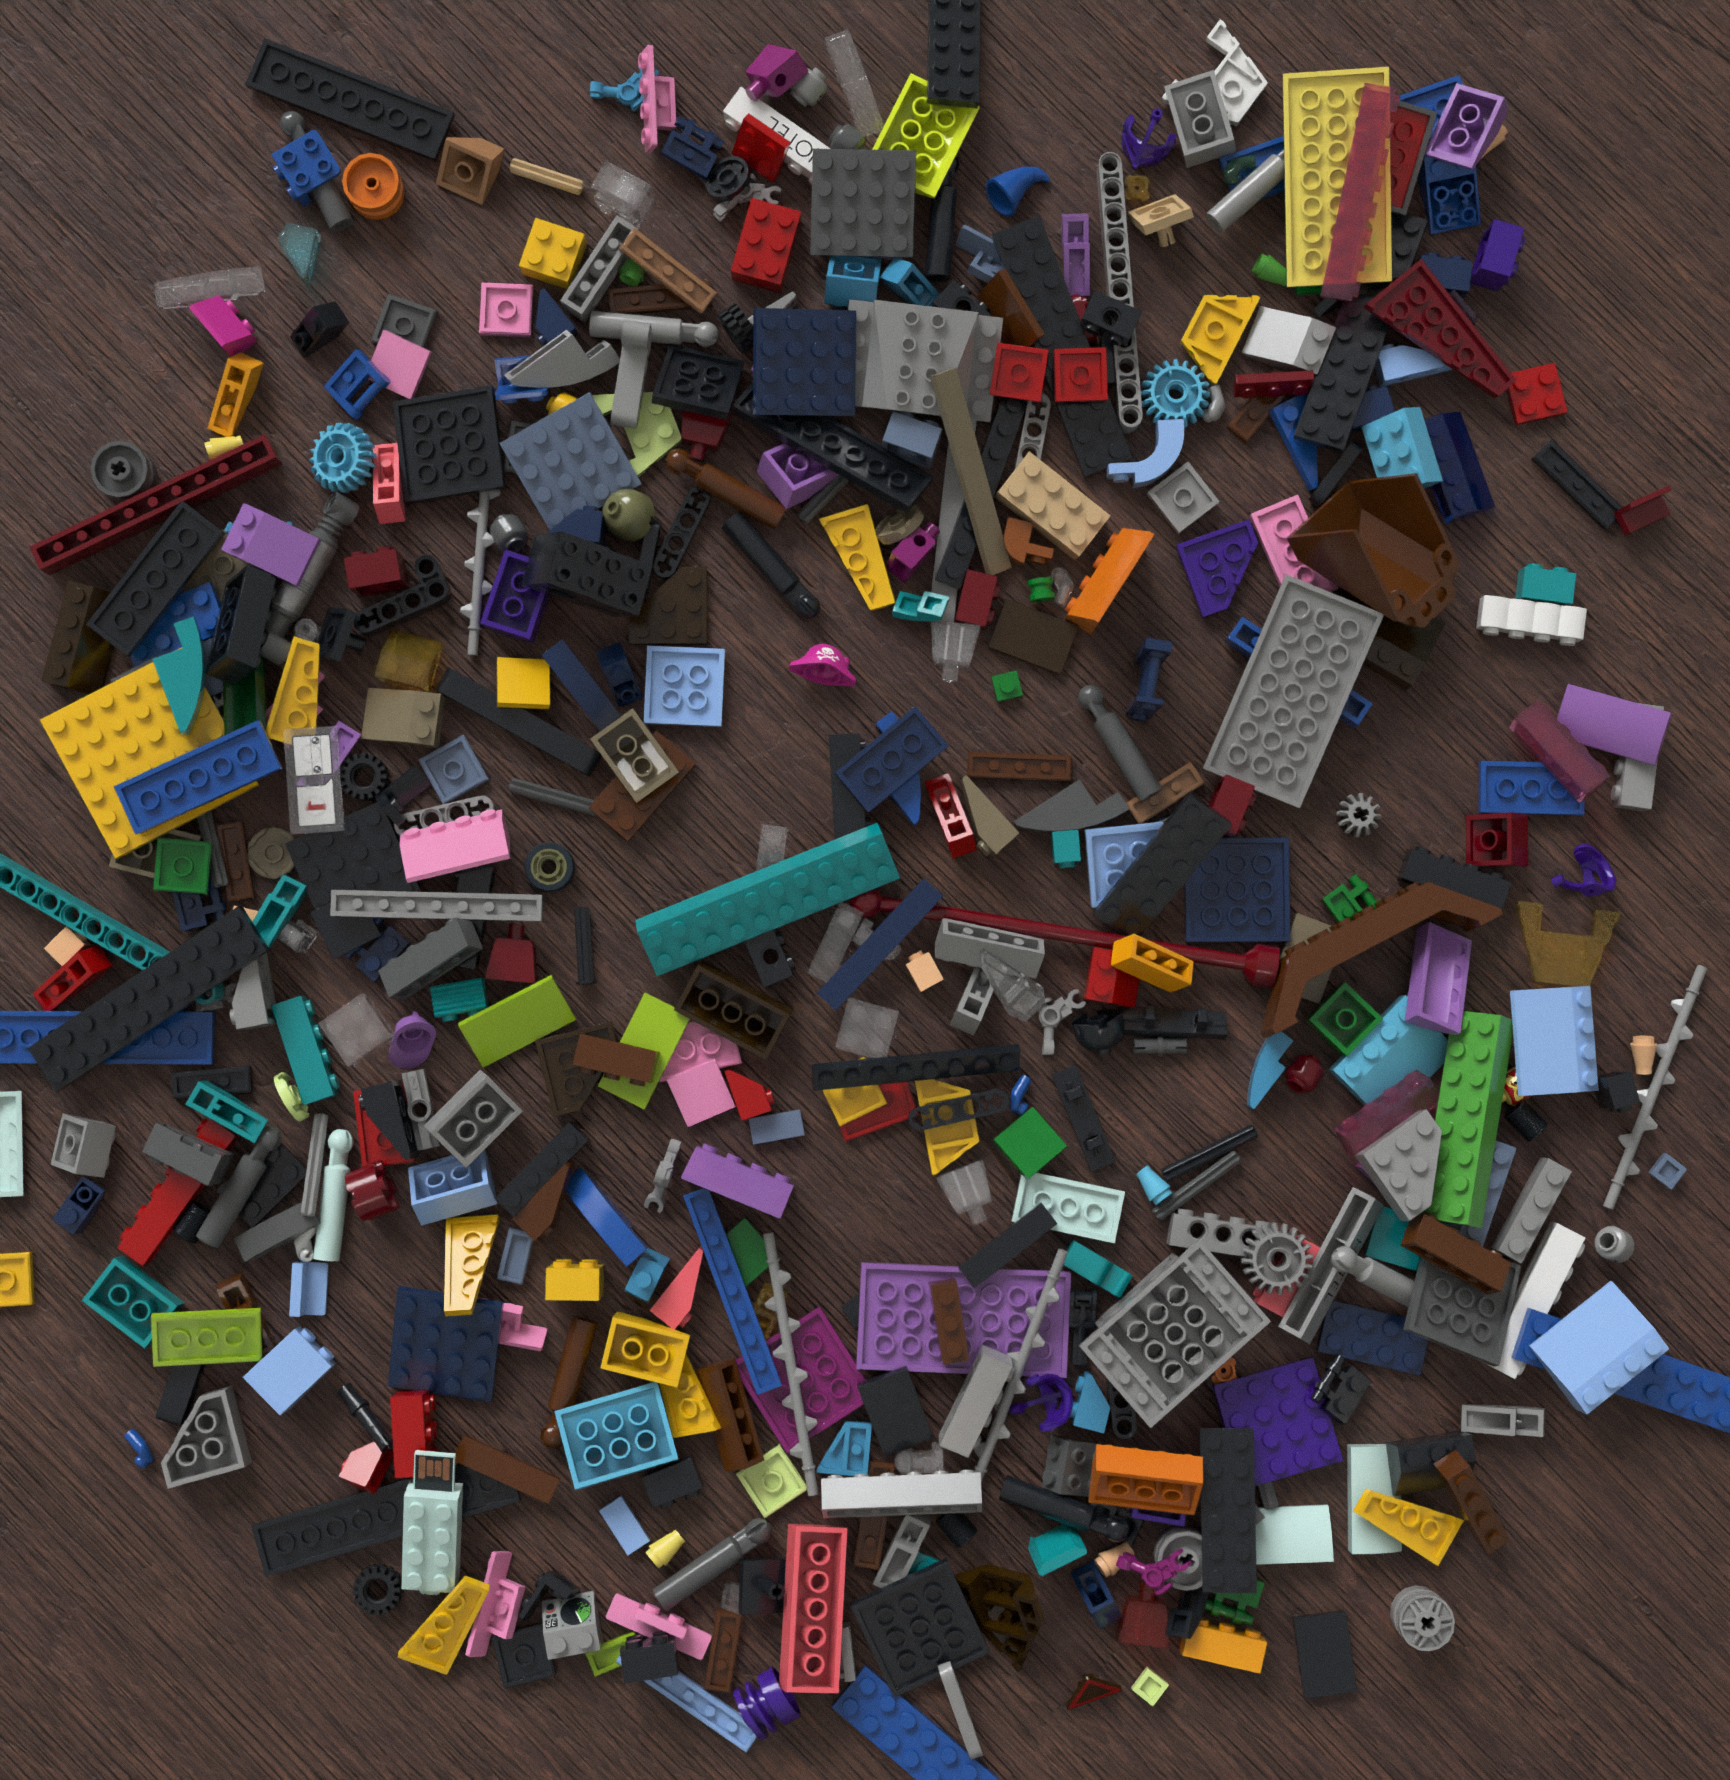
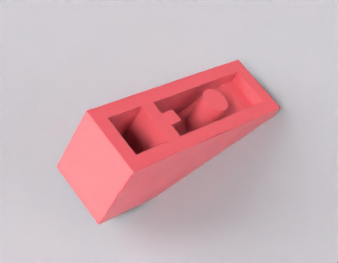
[373,443,405,524]
[649,1246,704,1329]

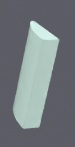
[0,1091,24,1197]
[1347,1444,1402,1554]
[1256,1504,1334,1565]

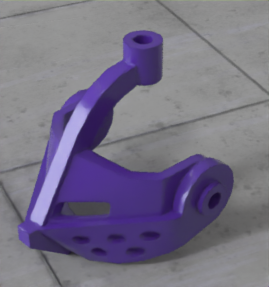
[1121,109,1177,170]
[1551,844,1616,897]
[1010,1374,1073,1432]

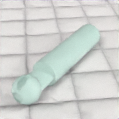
[313,1129,354,1261]

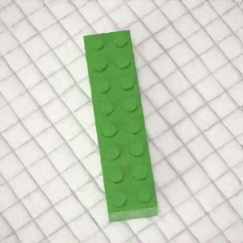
[1420,1011,1513,1229]

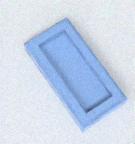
[599,1495,650,1556]

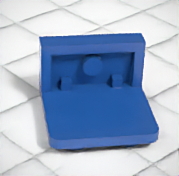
[271,130,341,208]
[495,355,550,403]

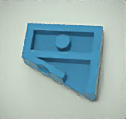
[817,1420,872,1476]

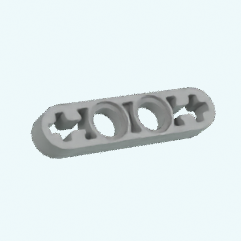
[1015,394,1051,469]
[394,796,495,835]
[938,1661,983,1760]

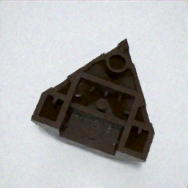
[955,1564,1044,1672]

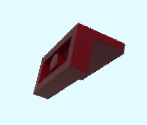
[1614,486,1671,536]

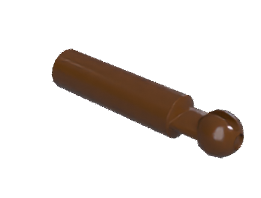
[666,449,786,530]
[540,1316,598,1448]

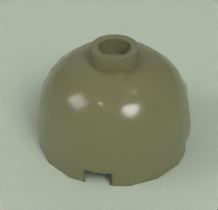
[602,489,655,542]

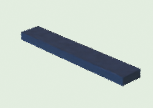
[817,878,943,1011]

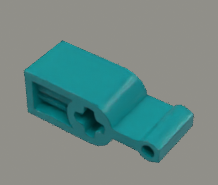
[1064,1240,1133,1298]

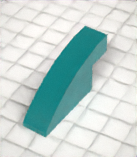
[152,616,206,736]

